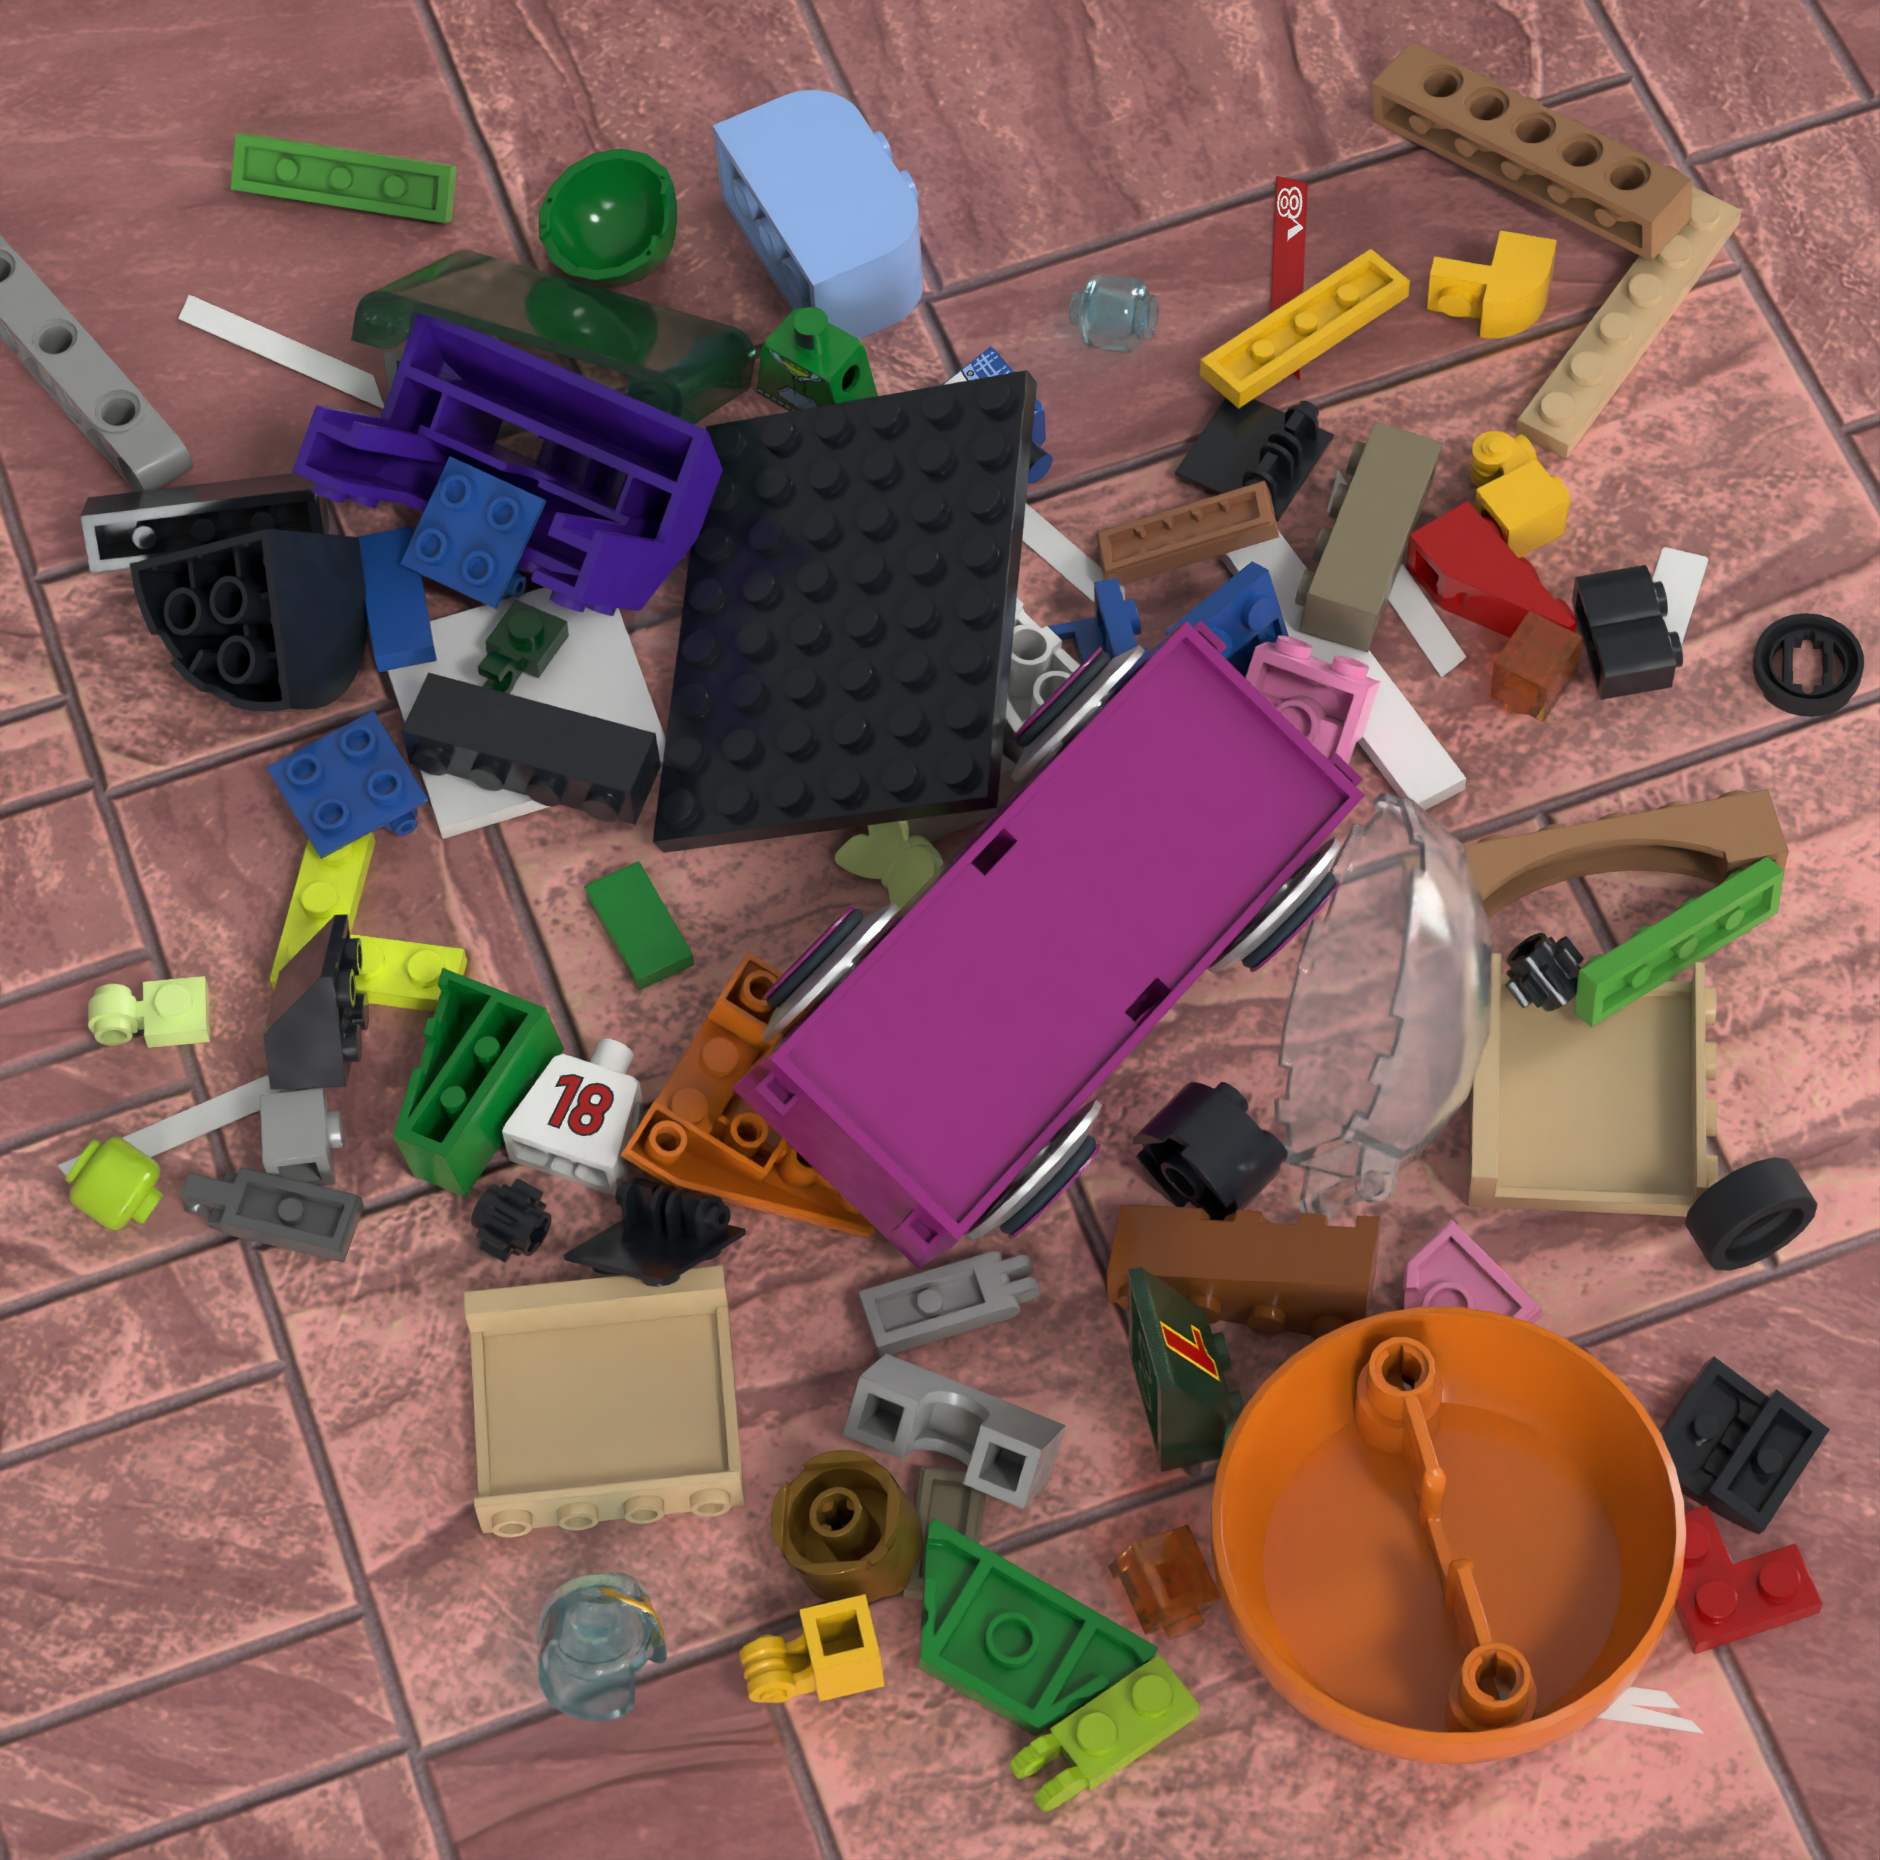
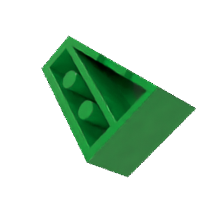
[393,968,564,1198]

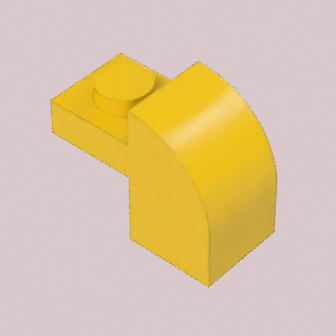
[1427,230,1557,339]

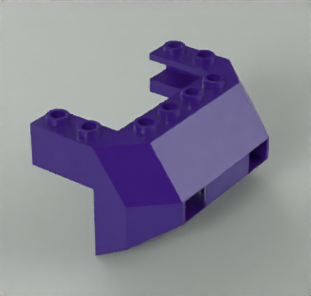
[292,306,723,616]

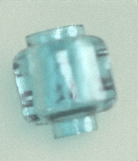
[1069,273,1159,353]

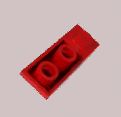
[1407,501,1576,661]

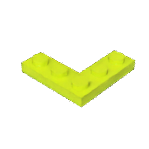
[270,832,467,1012]

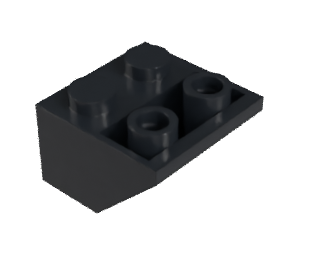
[263,914,369,1089]

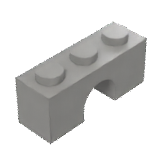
[842,1353,1066,1509]

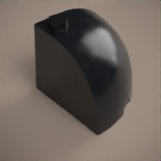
[129,529,368,712]

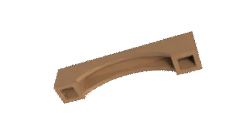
[1402,789,1789,950]

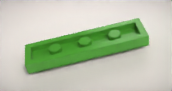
[230,132,457,223]
[1575,856,1784,1027]

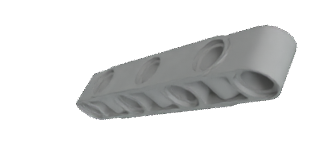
[0,235,194,492]

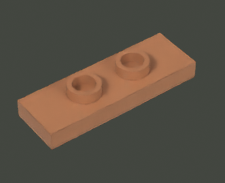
[1096,481,1279,586]

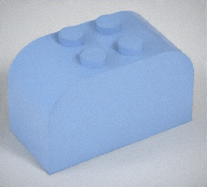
[712,90,923,340]

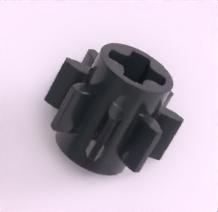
[1505,933,1584,1011]
[471,1178,552,1263]

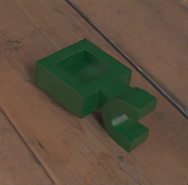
[478,600,569,694]

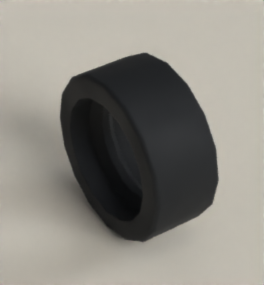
[1685,1157,1818,1271]

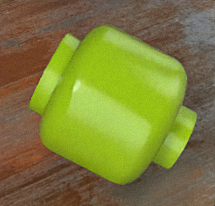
[65,1136,164,1231]

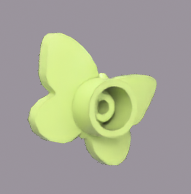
[835,820,943,915]

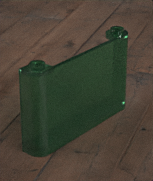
[351,250,756,424]

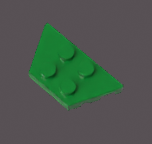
[918,1518,1158,1736]

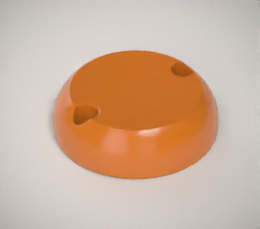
[1210,1307,1686,1764]

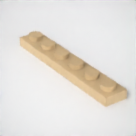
[1516,186,1741,459]

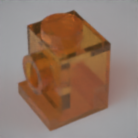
[1108,1524,1221,1640]

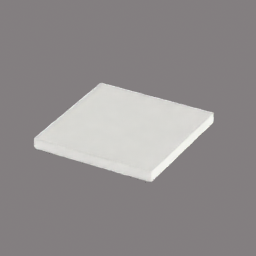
[387,587,666,839]

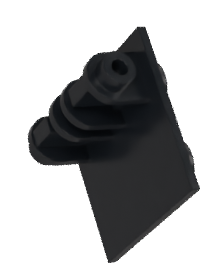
[1175,397,1334,522]
[564,1177,746,1287]

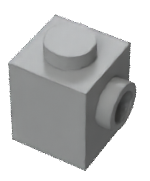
[260,1088,345,1186]

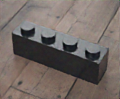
[80,473,330,573]
[401,672,661,825]

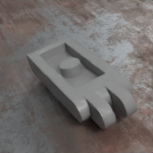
[858,1251,1041,1358]

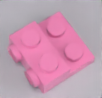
[1246,635,1381,765]

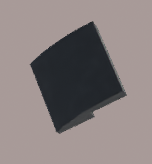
[1659,1356,1830,1534]

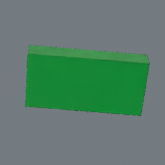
[584,861,694,990]

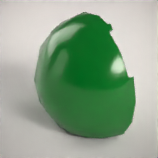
[539,148,677,289]

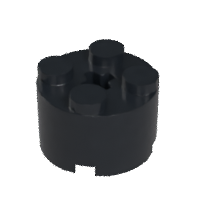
[1133,1082,1288,1221]

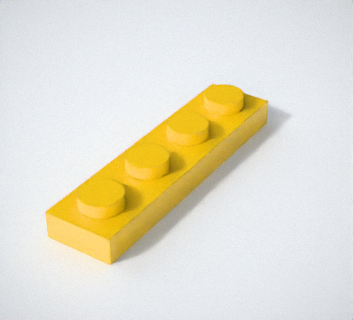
[1199,249,1410,409]

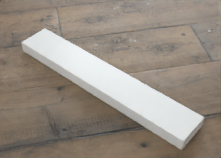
[1221,531,1466,816]

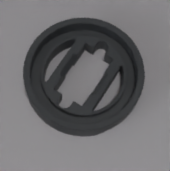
[1753,613,1864,717]

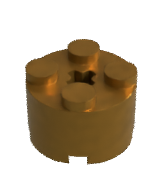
[771,1450,922,1603]

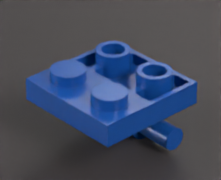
[1165,561,1289,678]

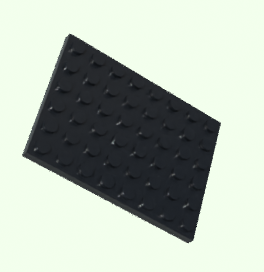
[653,370,1037,853]

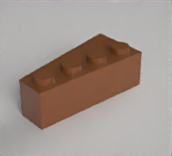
[1107,1204,1381,1340]

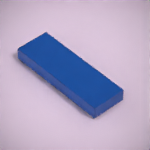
[359,526,437,672]

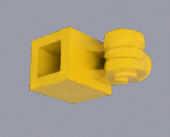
[1470,431,1571,558]
[739,1594,885,1703]

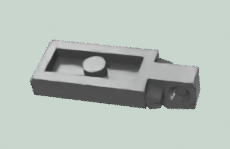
[180,1167,364,1263]

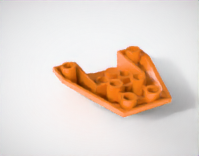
[620,951,876,1239]

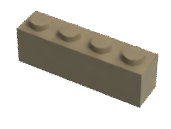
[1295,421,1443,652]

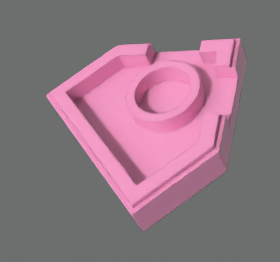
[1403,1219,1543,1324]

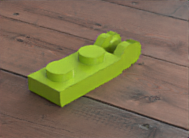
[1009,1654,1200,1813]

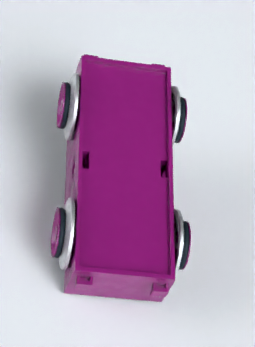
[732,620,1365,1268]

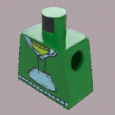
[757,307,878,412]

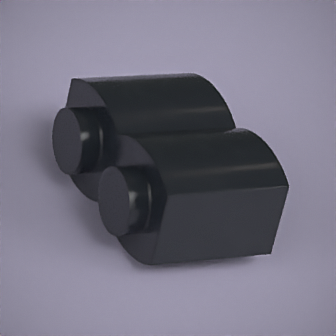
[1572,565,1683,700]

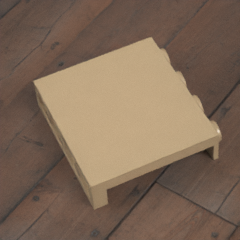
[1468,953,1718,1217]
[464,1265,745,1537]

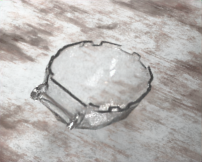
[1274,792,1493,1221]

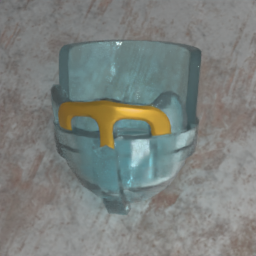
[537,1573,667,1722]

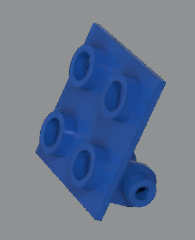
[400,457,547,609]
[266,710,429,859]

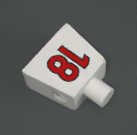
[502,1039,644,1196]

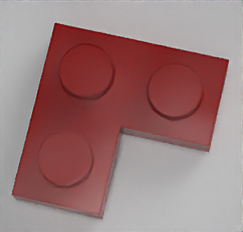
[1674,1505,1823,1654]

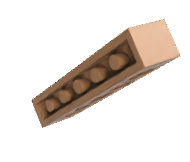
[1371,41,1692,262]

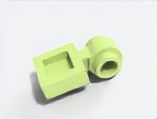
[88,976,210,1048]

